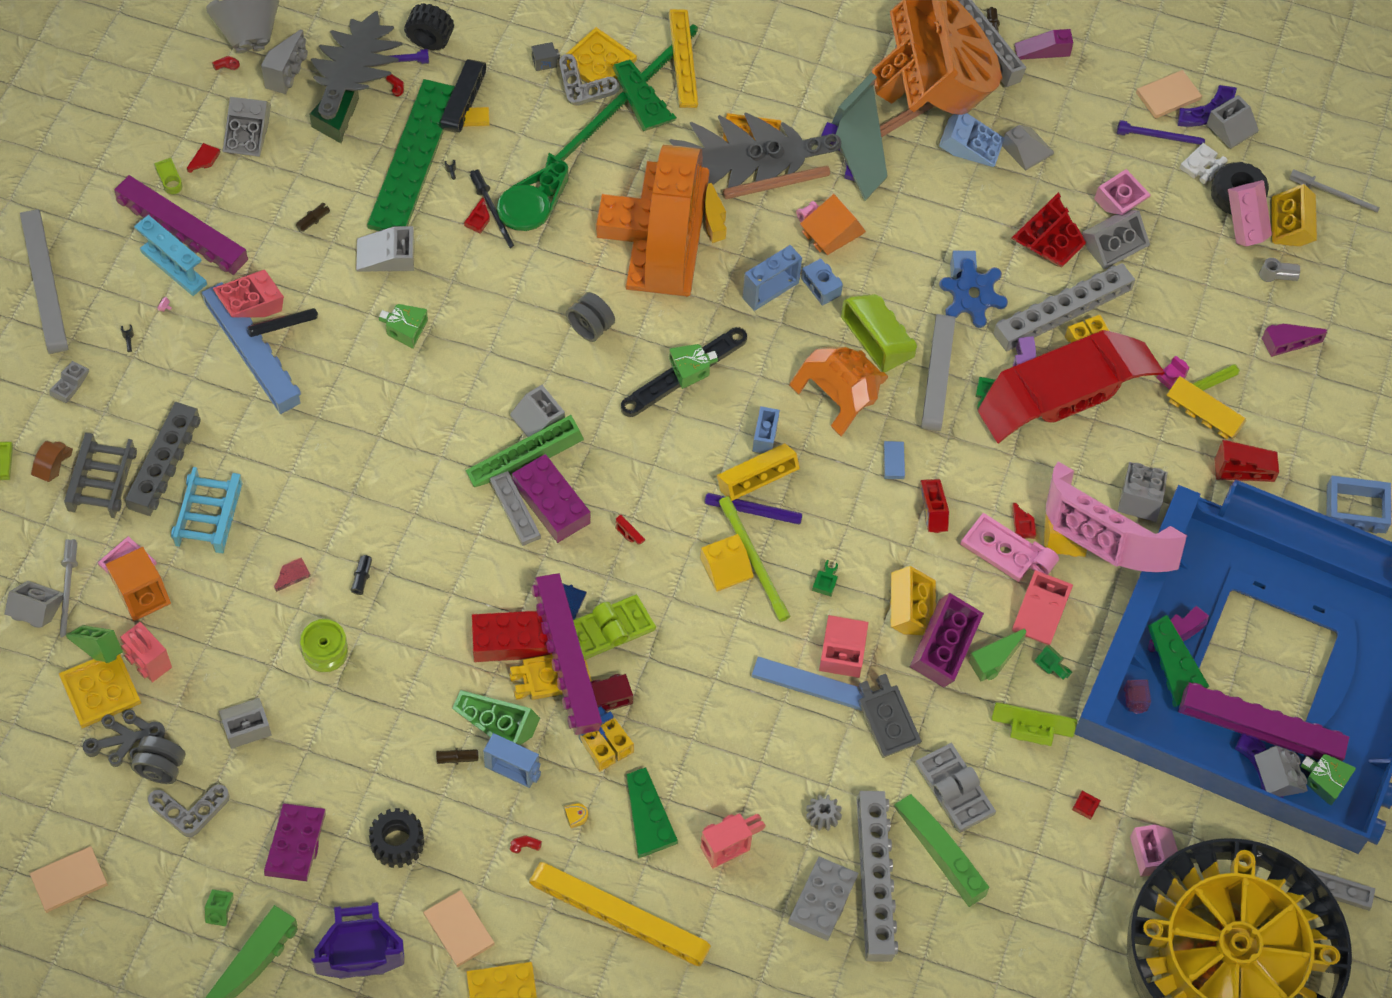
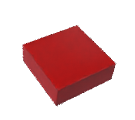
[1072,790,1101,820]

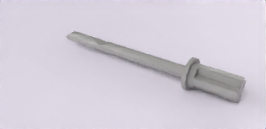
[1289,169,1380,213]
[60,539,78,638]

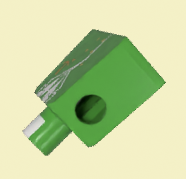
[379,304,428,349]
[669,344,718,389]
[1300,754,1356,805]

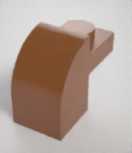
[31,441,73,482]

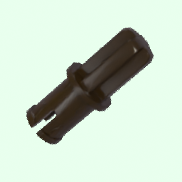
[987,7,1000,33]
[296,203,330,232]
[436,748,479,765]

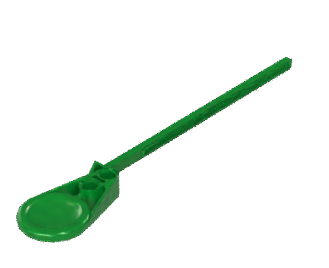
[497,24,698,231]

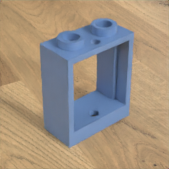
[483,733,541,788]

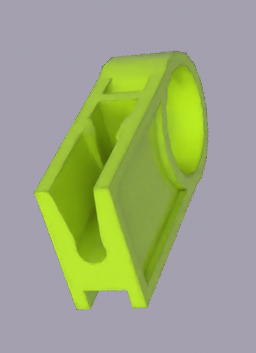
[154,158,183,195]

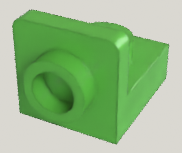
[205,889,234,926]

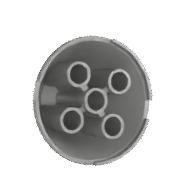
[206,0,280,53]

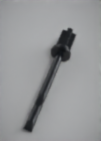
[470,169,514,249]

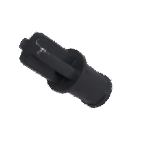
[350,555,372,595]

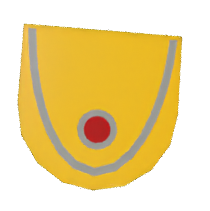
[564,803,588,828]

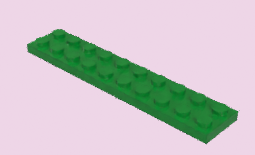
[367,79,455,231]

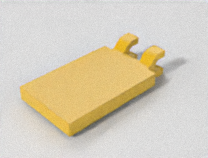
[509,654,592,700]

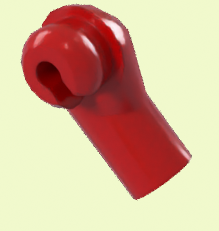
[212,56,240,71]
[386,74,404,96]
[510,835,542,854]

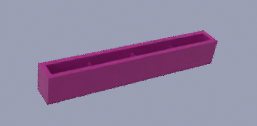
[114,175,248,275]
[531,573,602,735]
[1178,683,1349,761]

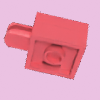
[120,622,172,683]
[700,813,766,869]

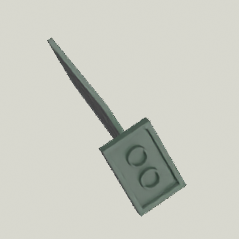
[832,72,887,201]

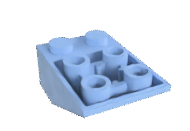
[939,113,1004,167]

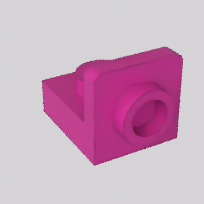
[1156,356,1189,390]

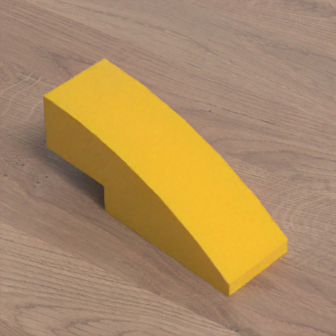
[705,183,727,243]

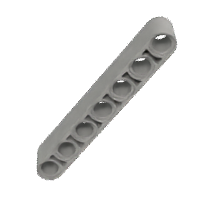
[921,314,956,431]

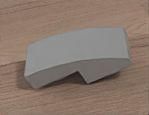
[50,361,89,403]

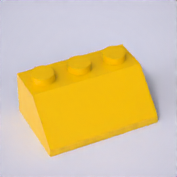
[1272,184,1317,247]
[890,566,936,635]

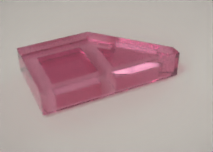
[274,557,311,592]

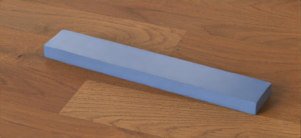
[752,657,873,711]

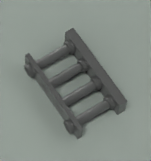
[64,433,137,518]

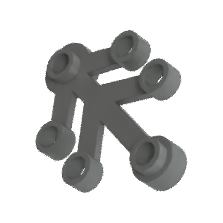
[82,710,165,767]

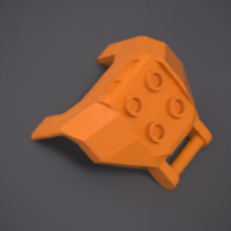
[789,347,888,437]

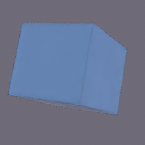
[950,251,977,280]

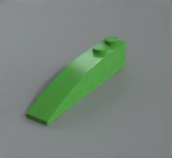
[466,415,584,488]
[894,794,990,907]
[205,905,298,998]

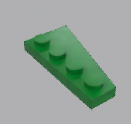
[612,59,677,132]
[1148,615,1210,707]
[626,767,678,859]

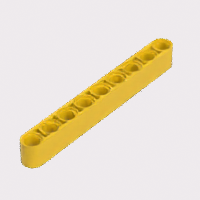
[529,862,711,966]

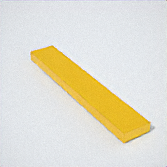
[669,9,698,108]

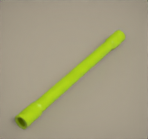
[719,496,791,622]

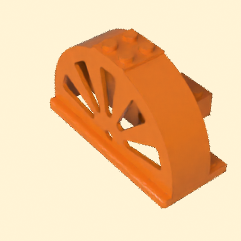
[872,0,1002,115]
[596,144,709,297]

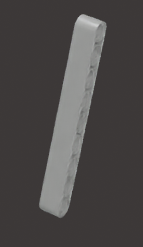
[20,209,69,354]

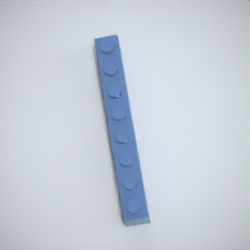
[202,282,301,414]

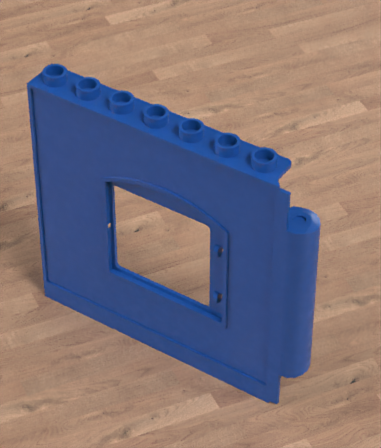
[1074,479,1392,854]

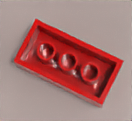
[472,611,552,662]

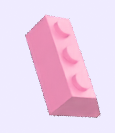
[1228,180,1272,246]

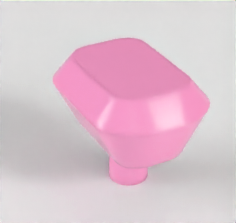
[158,297,172,312]

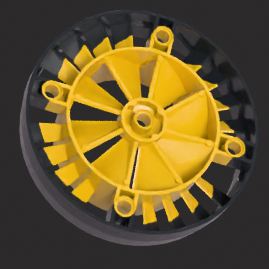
[1127,838,1352,998]

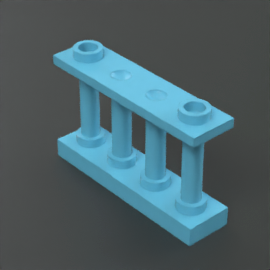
[134,215,207,296]
[171,467,243,554]

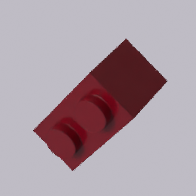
[591,674,633,711]

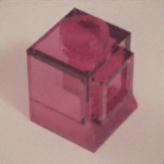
[1123,680,1151,714]

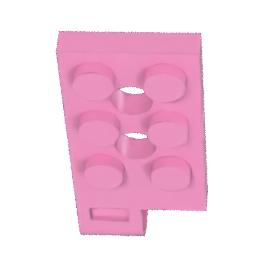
[960,513,1059,582]

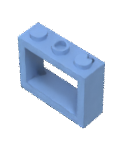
[743,245,802,311]
[1327,476,1391,534]

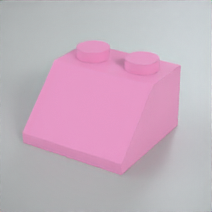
[1094,169,1151,215]

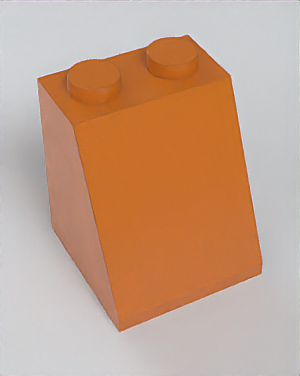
[800,194,866,255]
[105,547,171,622]

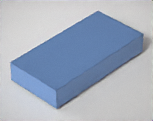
[884,441,905,479]

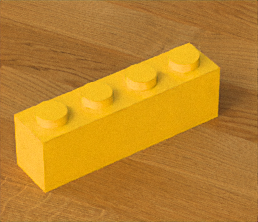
[1167,376,1247,440]
[717,443,800,501]

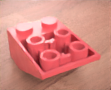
[213,269,284,317]
[1012,570,1073,645]
[819,615,869,678]

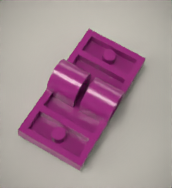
[264,803,326,882]

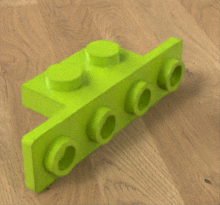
[992,702,1077,746]

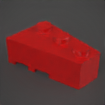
[1215,440,1279,482]

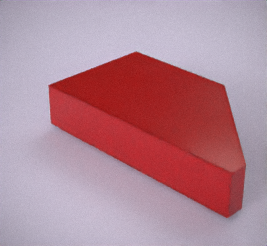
[187,143,221,173]
[464,198,490,234]
[1012,503,1036,539]
[615,515,645,545]

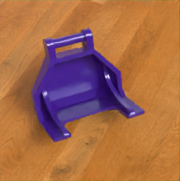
[311,902,405,979]

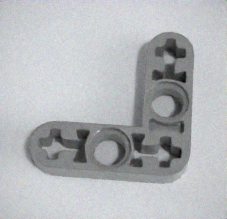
[559,54,620,106]
[148,785,230,837]

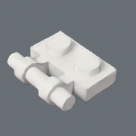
[1180,143,1228,184]

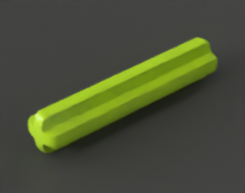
[1192,364,1240,391]

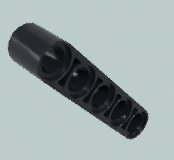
[441,59,486,133]

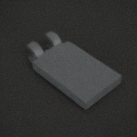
[857,673,922,758]

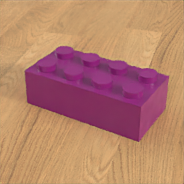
[512,454,591,543]
[909,593,984,688]

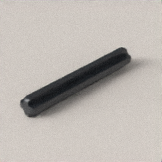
[247,308,318,337]

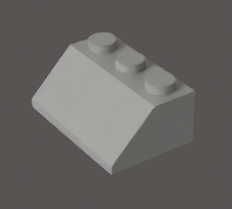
[1082,210,1150,269]

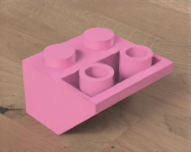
[1130,825,1178,877]

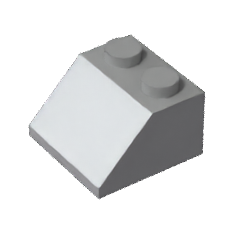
[4,581,64,628]

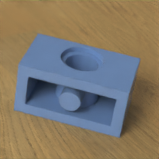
[801,258,843,306]
[752,406,780,453]

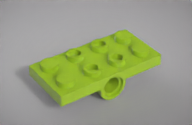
[573,594,656,660]

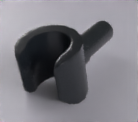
[445,160,456,180]
[121,324,134,352]

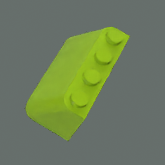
[841,294,917,372]

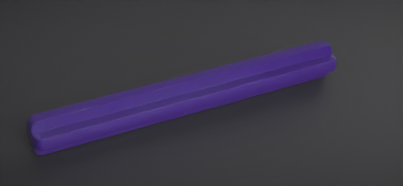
[705,493,803,525]

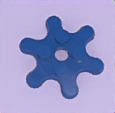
[939,258,1008,328]

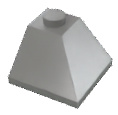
[1002,125,1054,171]

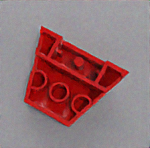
[1011,192,1086,267]

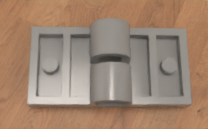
[915,742,996,833]
[788,857,858,941]

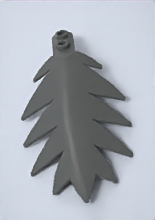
[311,11,403,119]
[669,113,842,188]

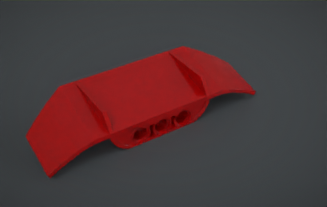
[978,330,1165,444]

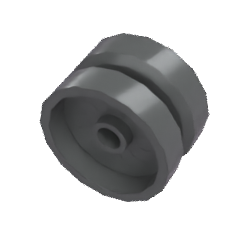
[566,292,615,342]
[131,736,186,784]

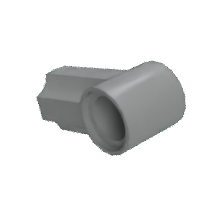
[1259,258,1300,282]

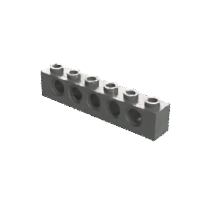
[125,402,201,516]

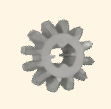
[806,794,842,831]

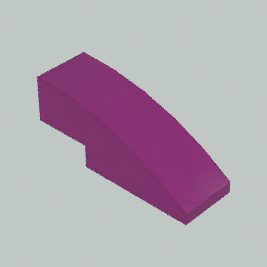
[1148,606,1209,652]

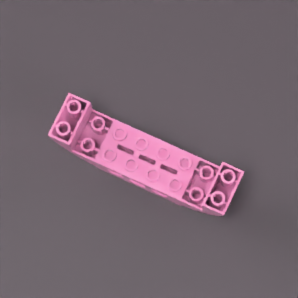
[1045,462,1187,572]

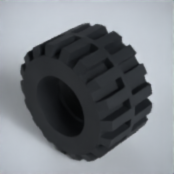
[404,3,454,51]
[369,808,425,868]

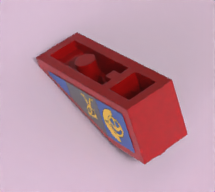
[921,479,949,533]

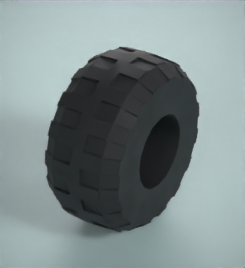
[1211,162,1269,215]

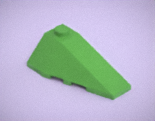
[452,690,540,745]

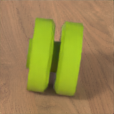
[300,619,348,672]

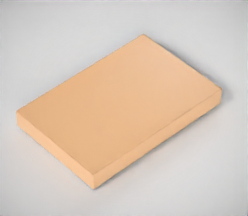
[1136,70,1202,119]
[30,846,108,913]
[423,890,495,967]

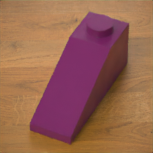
[1014,29,1074,60]
[1261,323,1327,357]

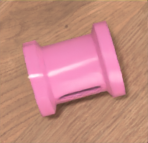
[796,201,819,222]

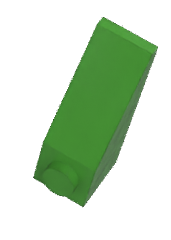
[66,625,123,663]
[969,628,1026,681]

